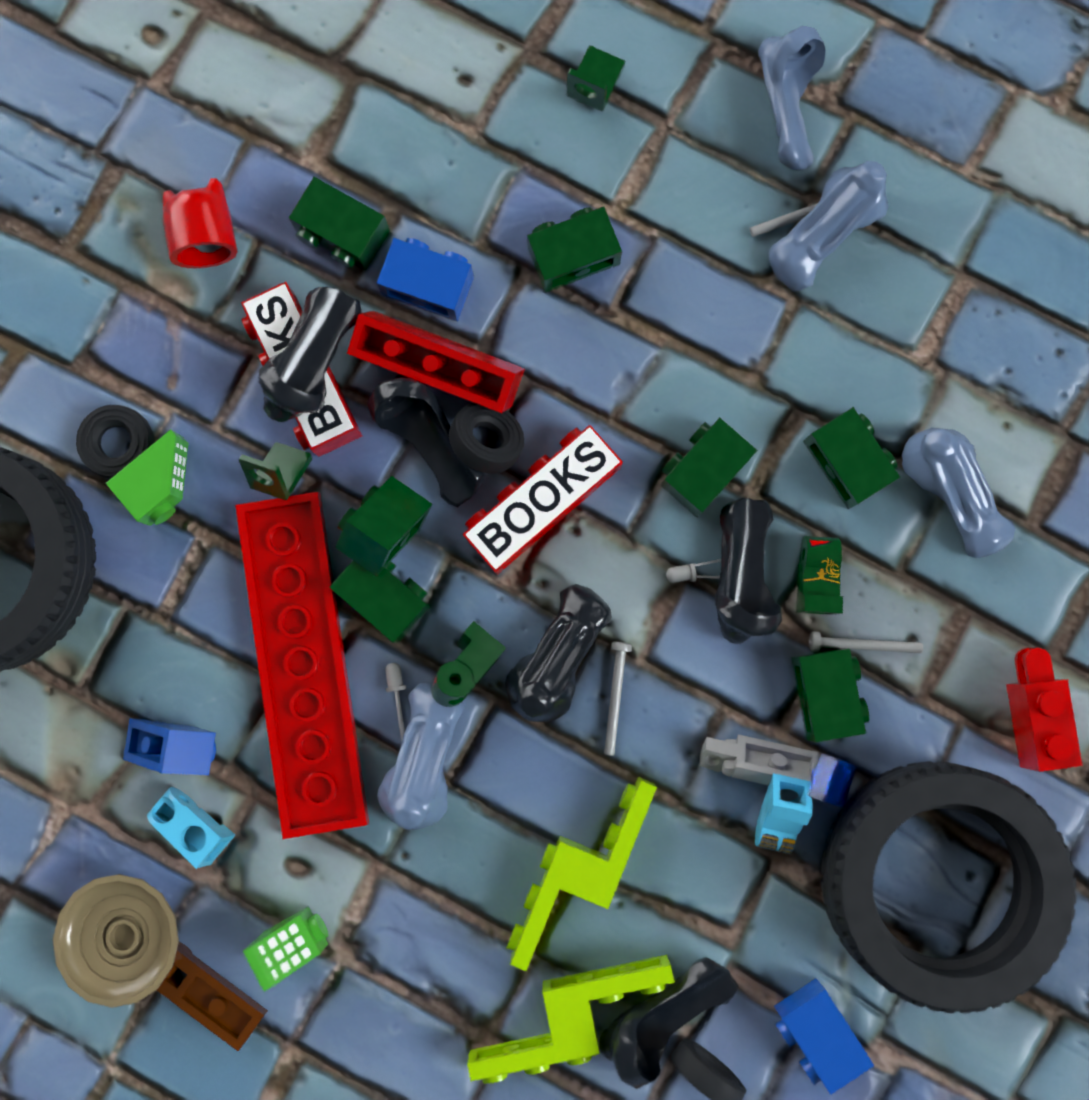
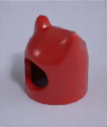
[162,178,238,269]

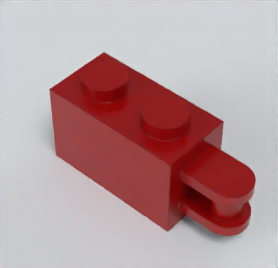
[1006,648,1083,772]

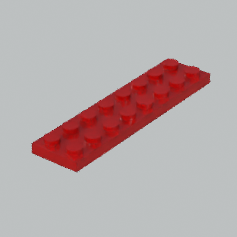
[235,492,369,839]

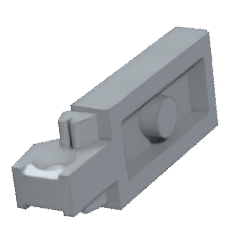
[700,734,820,796]

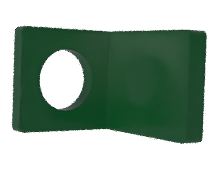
[567,45,625,112]
[238,442,312,501]

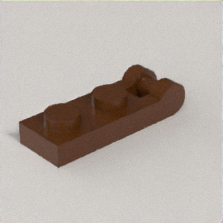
[157,942,268,1052]

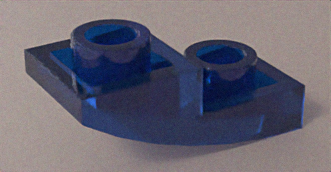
[808,753,858,807]

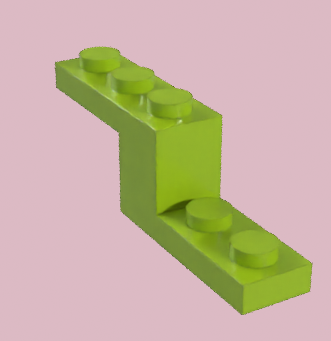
[506,777,657,971]
[467,954,675,1084]

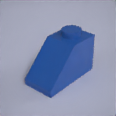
[123,718,216,775]

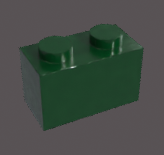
[289,176,390,271]
[527,206,622,293]
[803,407,900,509]
[660,417,758,518]
[335,476,432,577]
[330,561,430,643]
[791,649,869,743]

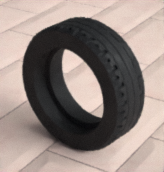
[0,447,96,672]
[821,761,1077,1013]

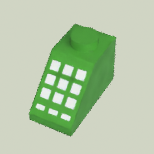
[106,429,188,526]
[243,906,328,992]

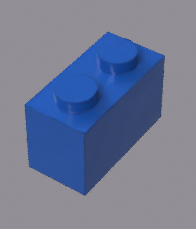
[376,238,474,322]
[774,978,874,1095]

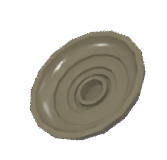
[53,874,179,1008]

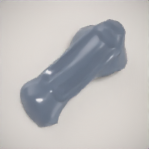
[758,25,826,171]
[769,161,889,292]
[902,427,1015,558]
[377,682,464,830]

